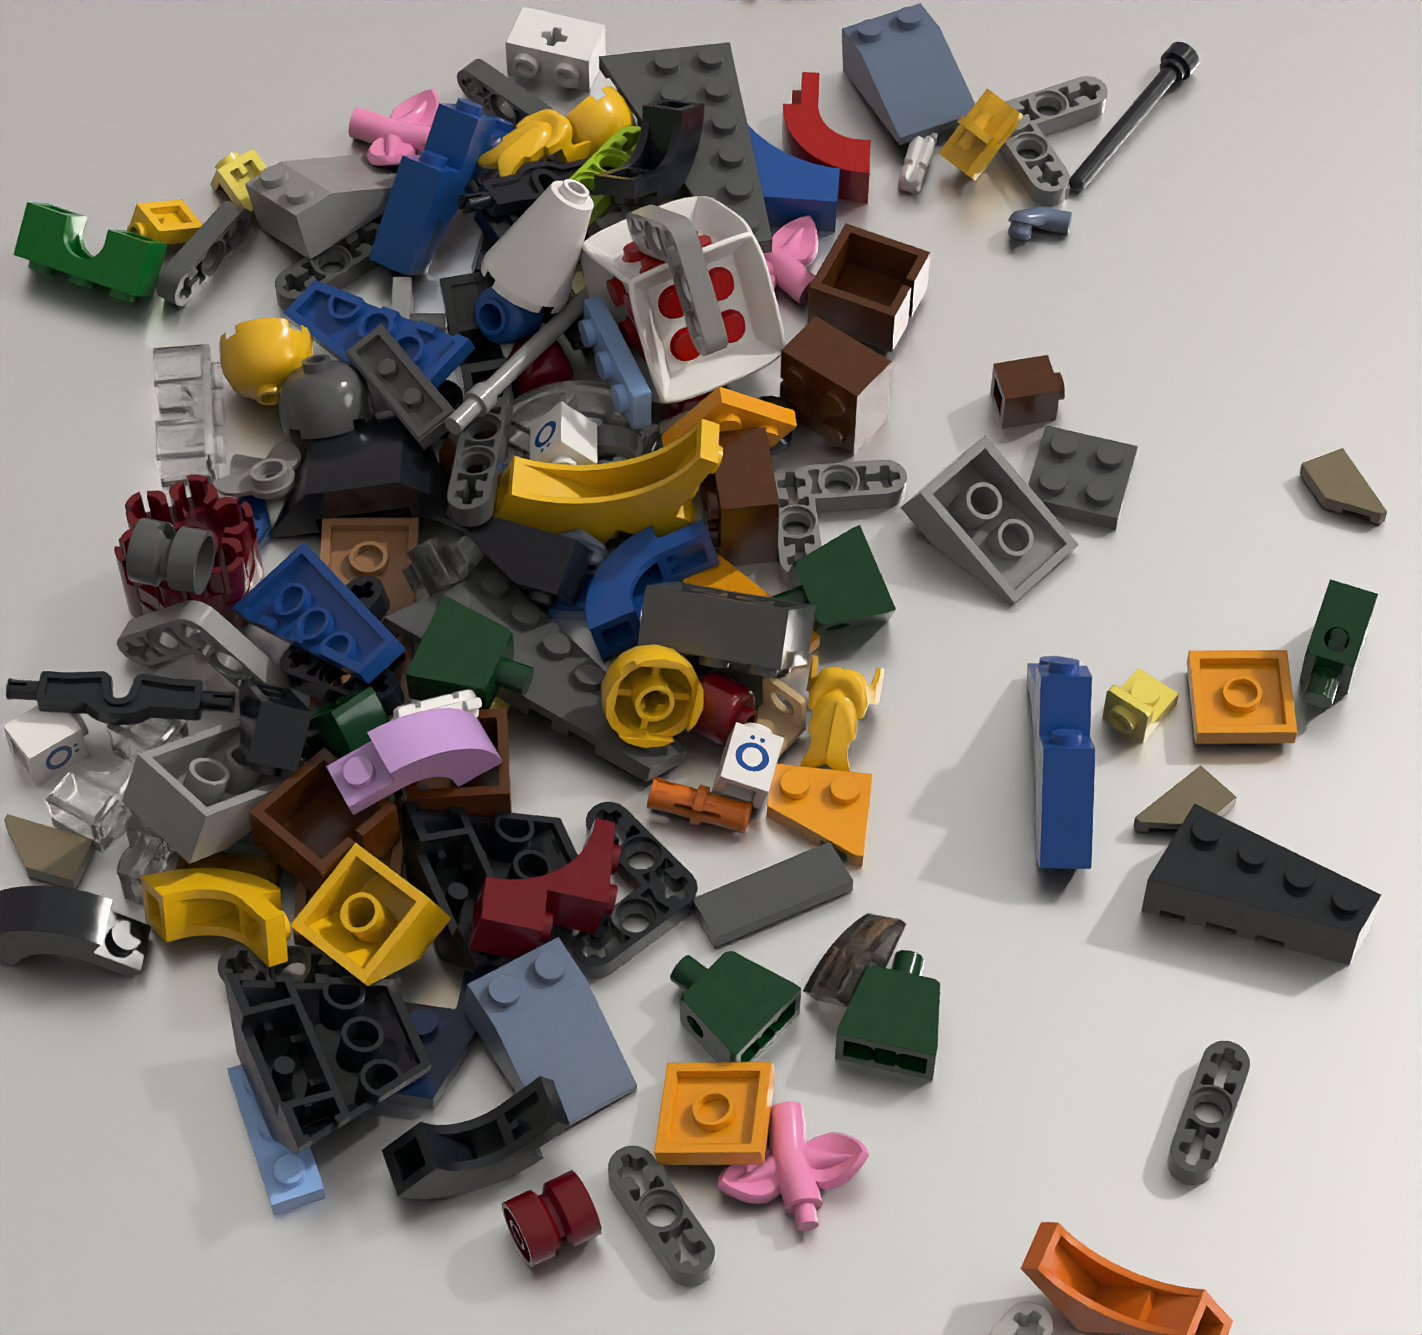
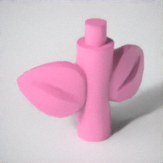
[348,89,439,166]
[763,215,819,306]
[718,1102,869,1232]

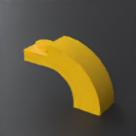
[141,868,291,967]

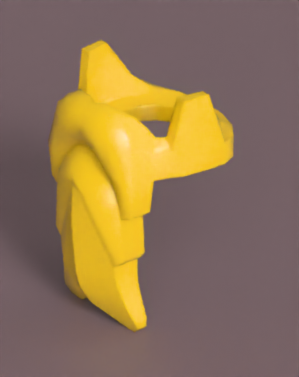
[478,109,591,177]
[800,655,884,771]

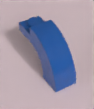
[585,520,720,660]

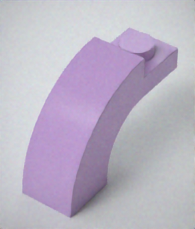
[326,708,503,815]

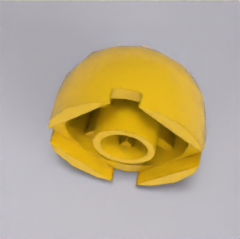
[553,86,636,158]
[219,318,314,405]
[601,644,704,748]

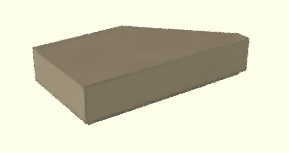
[1133,765,1237,832]
[4,814,96,889]

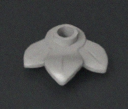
[212,440,302,501]

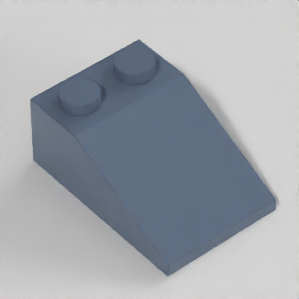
[842,3,975,145]
[464,937,637,1125]

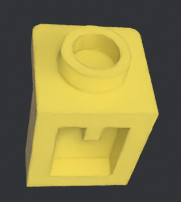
[210,148,267,215]
[1102,668,1179,743]

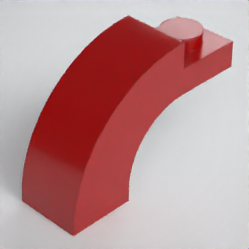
[782,72,871,203]

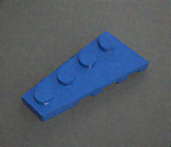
[283,280,475,389]
[231,542,406,684]

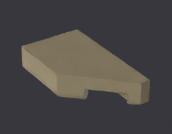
[1300,448,1387,524]

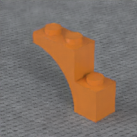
[1020,1222,1233,1335]

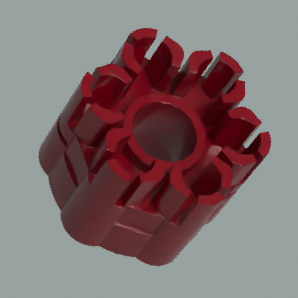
[114,474,264,629]

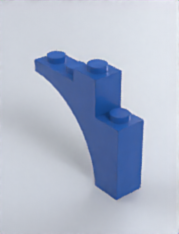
[369,98,514,276]
[748,125,840,232]
[1027,656,1095,869]

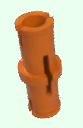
[647,776,753,834]

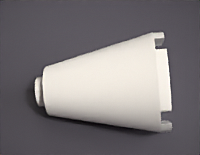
[481,179,594,314]

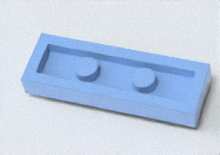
[578,295,652,430]
[227,1064,326,1215]

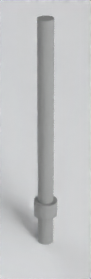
[445,286,589,434]

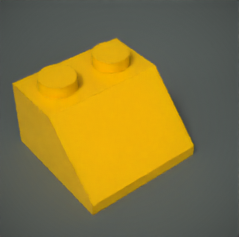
[290,843,451,986]

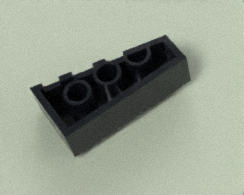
[1141,803,1381,965]

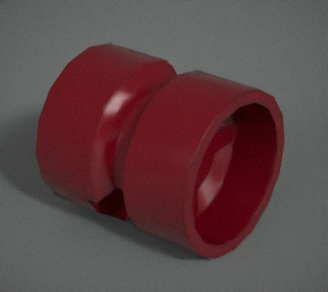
[501,1170,602,1267]

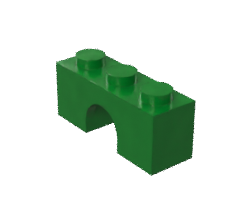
[13,202,168,302]

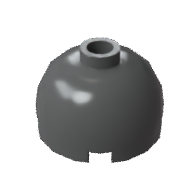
[277,354,375,439]

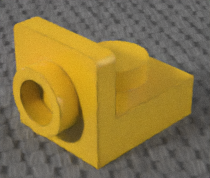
[127,199,203,245]

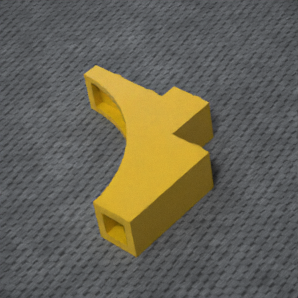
[492,419,723,545]

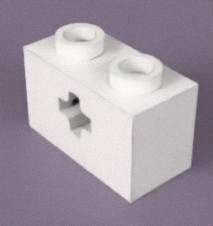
[505,6,606,92]

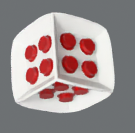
[580,196,785,404]

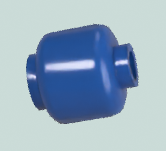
[475,285,544,345]

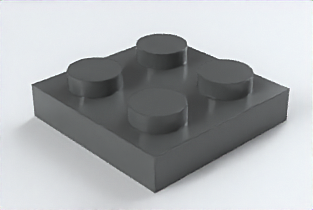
[1028,425,1138,530]

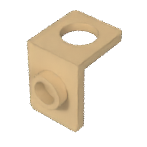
[756,676,806,757]

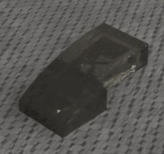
[803,913,906,1007]

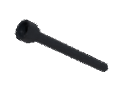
[1069,42,1200,191]

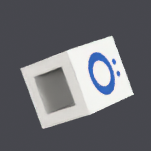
[530,401,597,465]
[3,705,89,786]
[711,722,784,809]

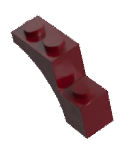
[469,818,621,959]

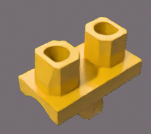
[939,88,1024,181]

